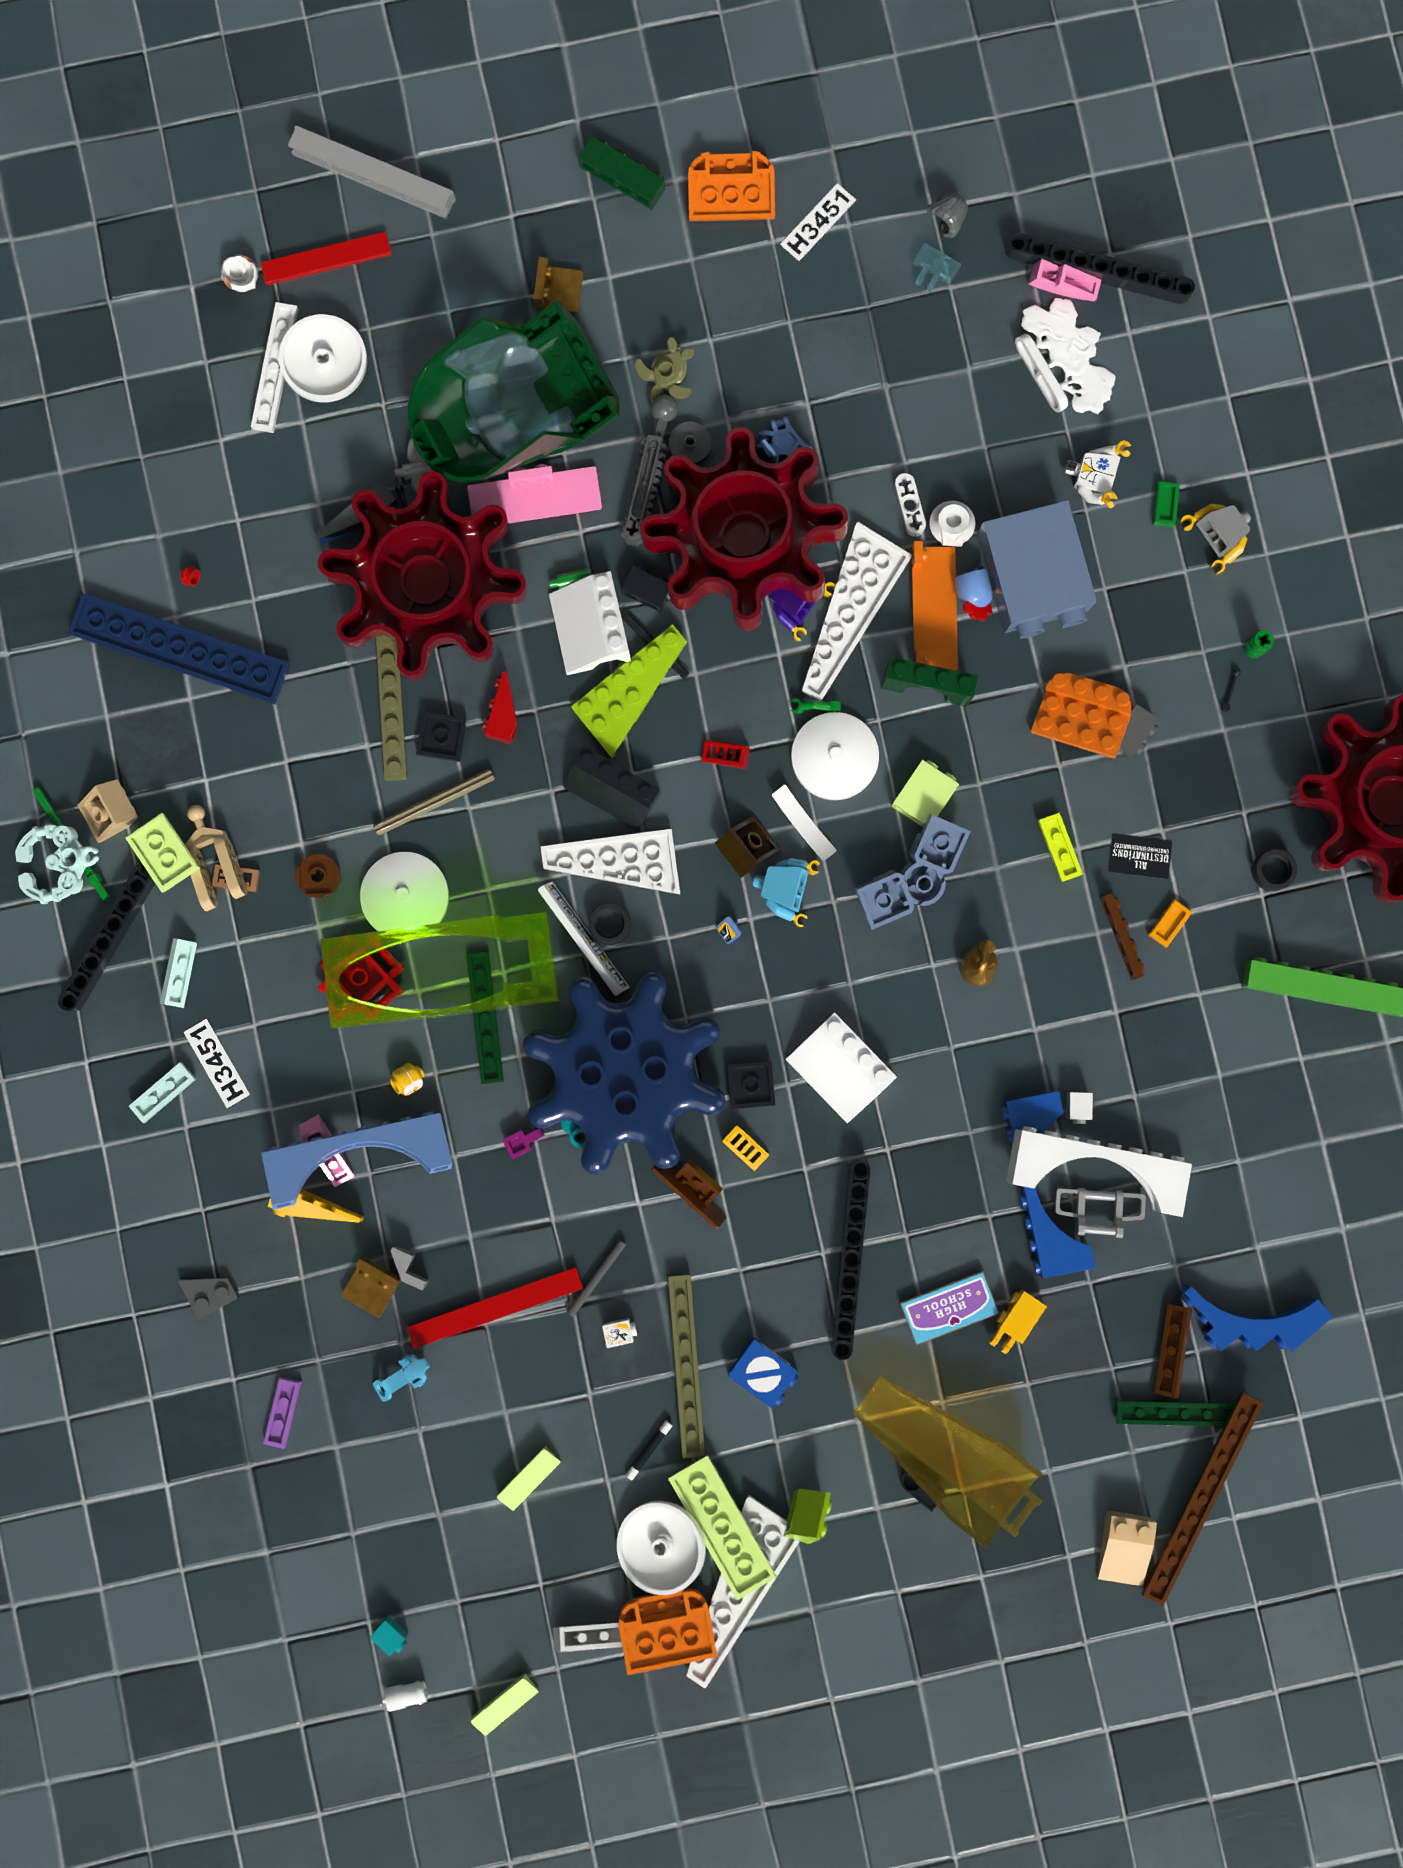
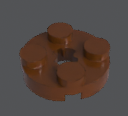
[295,854,341,899]

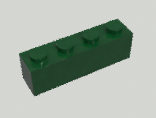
[578,136,665,210]

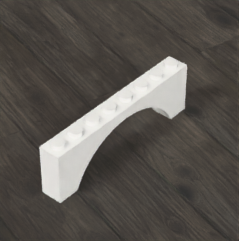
[1006,1126,1192,1217]

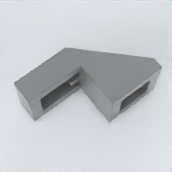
[391,1246,429,1290]

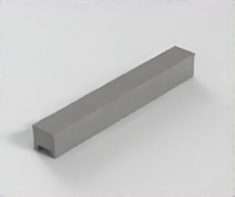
[288,126,456,219]

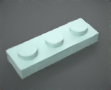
[160,938,197,1008]
[129,1062,196,1123]

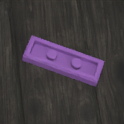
[263,1376,302,1449]

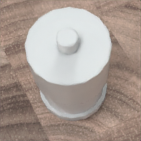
[382,1680,428,1712]

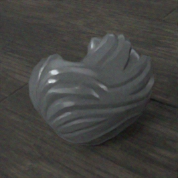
[927,192,968,238]

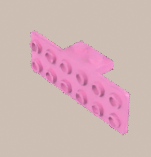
[467,464,602,523]

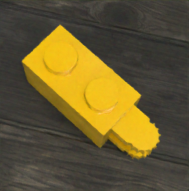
[989,1289,1047,1354]

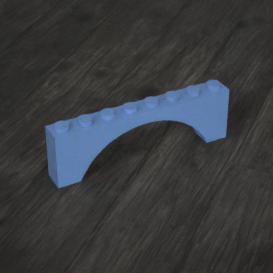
[261,1112,453,1210]

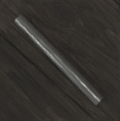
[566,1239,626,1317]

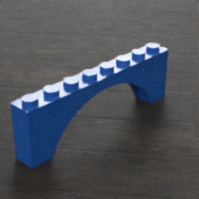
[1001,1091,1096,1279]

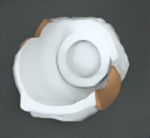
[221,254,258,292]

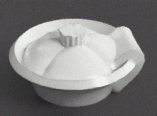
[930,501,975,547]

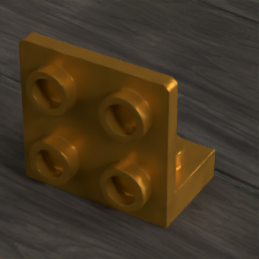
[533,257,583,314]
[341,1257,401,1318]

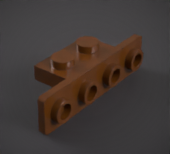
[651,1159,727,1229]

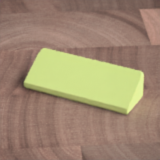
[497,1446,561,1511]
[470,1673,539,1736]

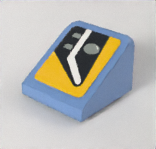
[716,916,742,944]

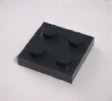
[416,711,467,762]
[727,1061,776,1109]

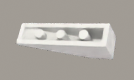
[553,1623,622,1652]

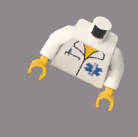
[1065,440,1131,508]

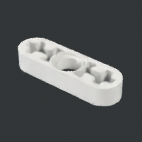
[894,473,926,537]

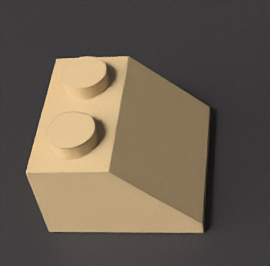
[77,779,138,843]

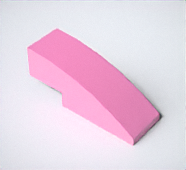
[1029,259,1101,301]

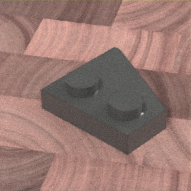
[178,1277,239,1320]

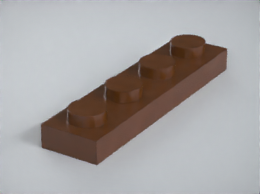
[1100,893,1145,980]
[1154,1304,1192,1398]

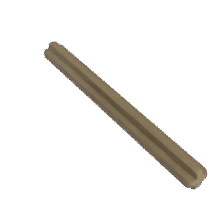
[373,769,495,835]

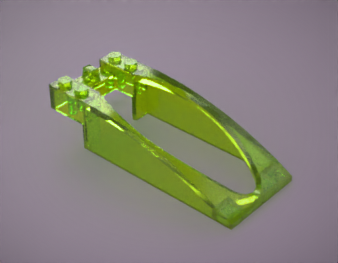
[321,912,560,1029]

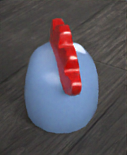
[955,565,993,621]

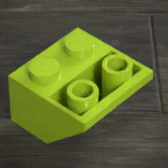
[784,1489,832,1544]

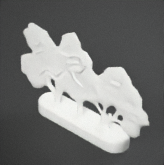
[1015,298,1115,414]

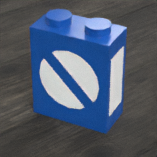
[728,1337,799,1409]

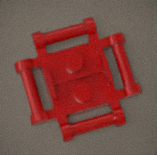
[317,934,406,1022]

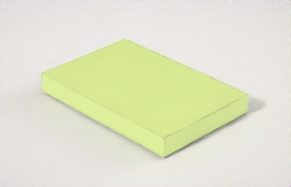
[125,813,200,893]

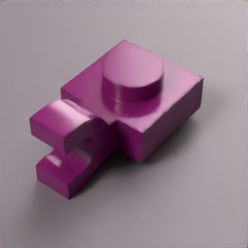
[502,1128,545,1160]

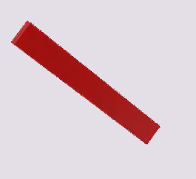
[407,1267,583,1349]

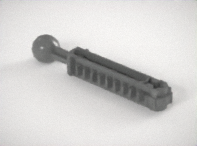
[621,395,678,547]

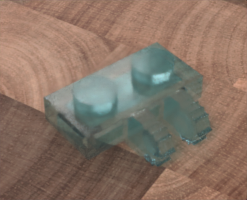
[913,243,961,293]

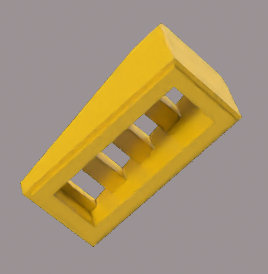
[722,1125,769,1171]

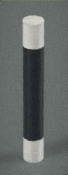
[625,1420,673,1480]

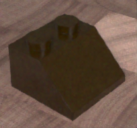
[715,815,780,878]

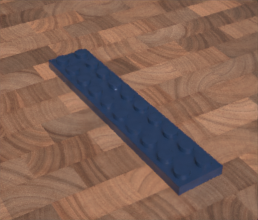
[68,593,290,705]

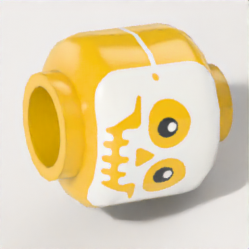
[390,1063,424,1096]

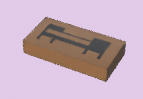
[212,864,260,892]

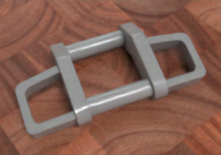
[1054,1187,1146,1238]

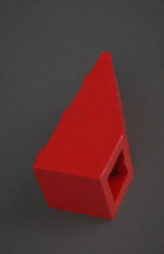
[483,671,518,745]

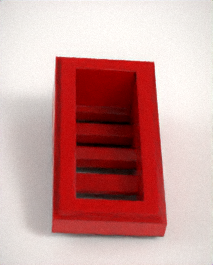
[701,740,750,769]

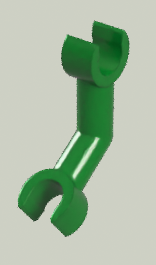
[790,698,841,714]

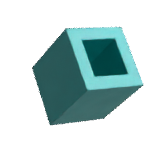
[370,1615,408,1656]

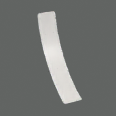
[772,785,837,861]

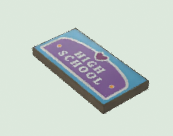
[899,1271,1000,1346]

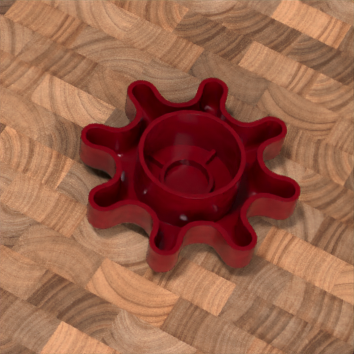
[640,427,848,631]
[318,471,527,681]
[1289,694,1403,904]

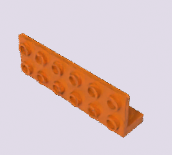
[911,541,958,671]

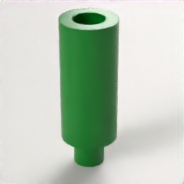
[549,567,592,589]

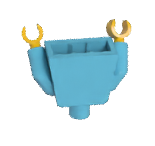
[753,858,820,927]

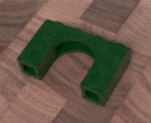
[882,657,978,707]

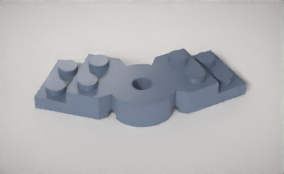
[855,814,971,930]

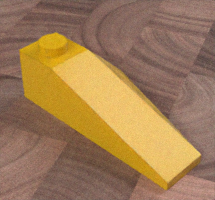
[268,1189,364,1223]

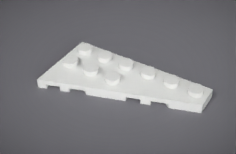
[541,829,680,895]

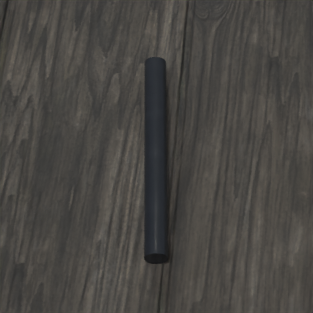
[622,613,690,679]

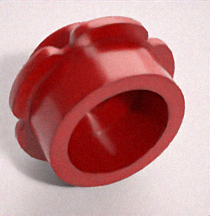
[180,565,200,586]

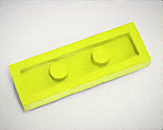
[1038,813,1083,882]

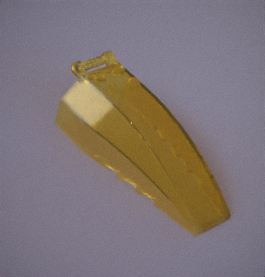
[853,1376,1043,1549]

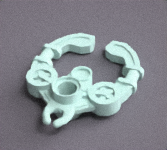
[15,824,99,904]

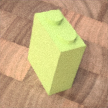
[891,760,959,827]

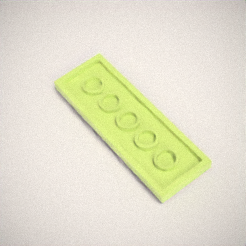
[668,1455,777,1600]

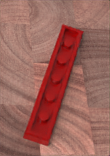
[261,232,392,286]

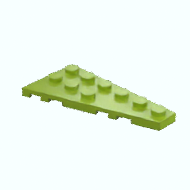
[571,625,687,758]

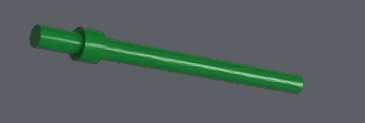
[33,787,110,901]

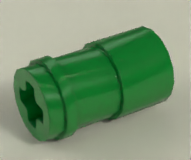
[1243,630,1274,659]

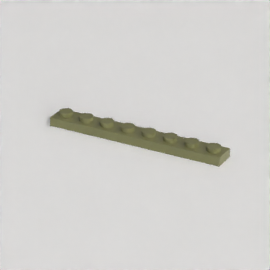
[376,635,408,781]
[668,1274,705,1458]

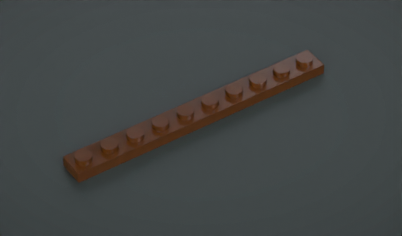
[1141,1391,1264,1606]

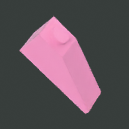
[299,1114,354,1187]

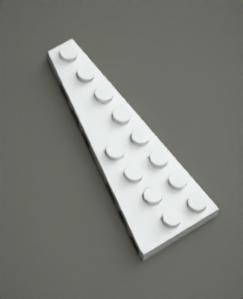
[802,522,912,701]
[686,1494,799,1688]

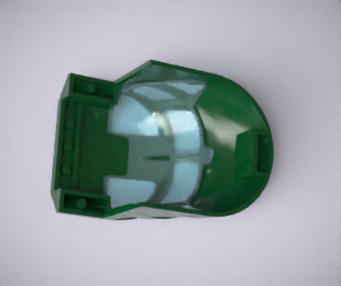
[408,300,620,482]

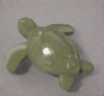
[635,337,695,402]

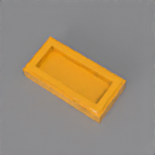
[1148,899,1192,948]

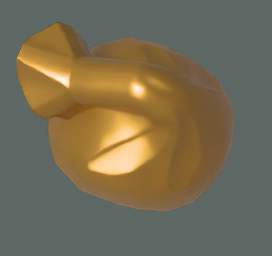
[961,940,998,986]

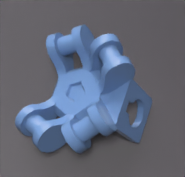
[756,416,812,464]

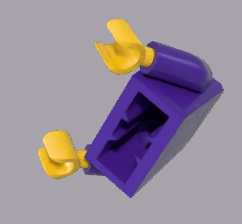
[770,582,836,641]

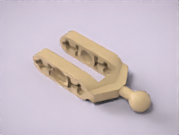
[185,805,247,911]

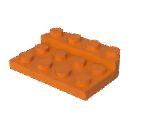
[688,151,775,221]
[1031,673,1132,759]
[619,1588,717,1675]

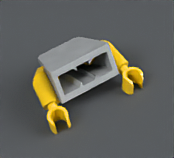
[1181,504,1251,574]

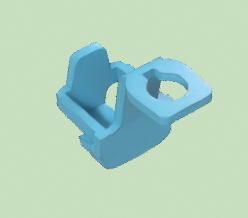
[373,1354,430,1402]

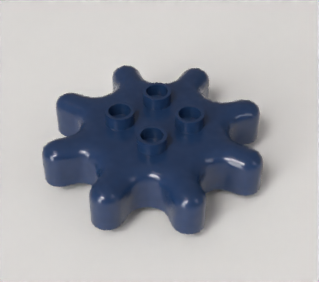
[523,971,725,1175]

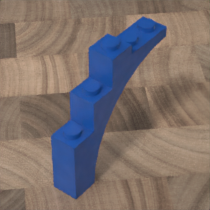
[1180,1284,1333,1351]

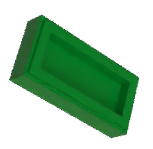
[1153,481,1180,528]

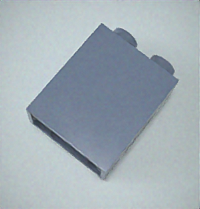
[977,500,1097,639]

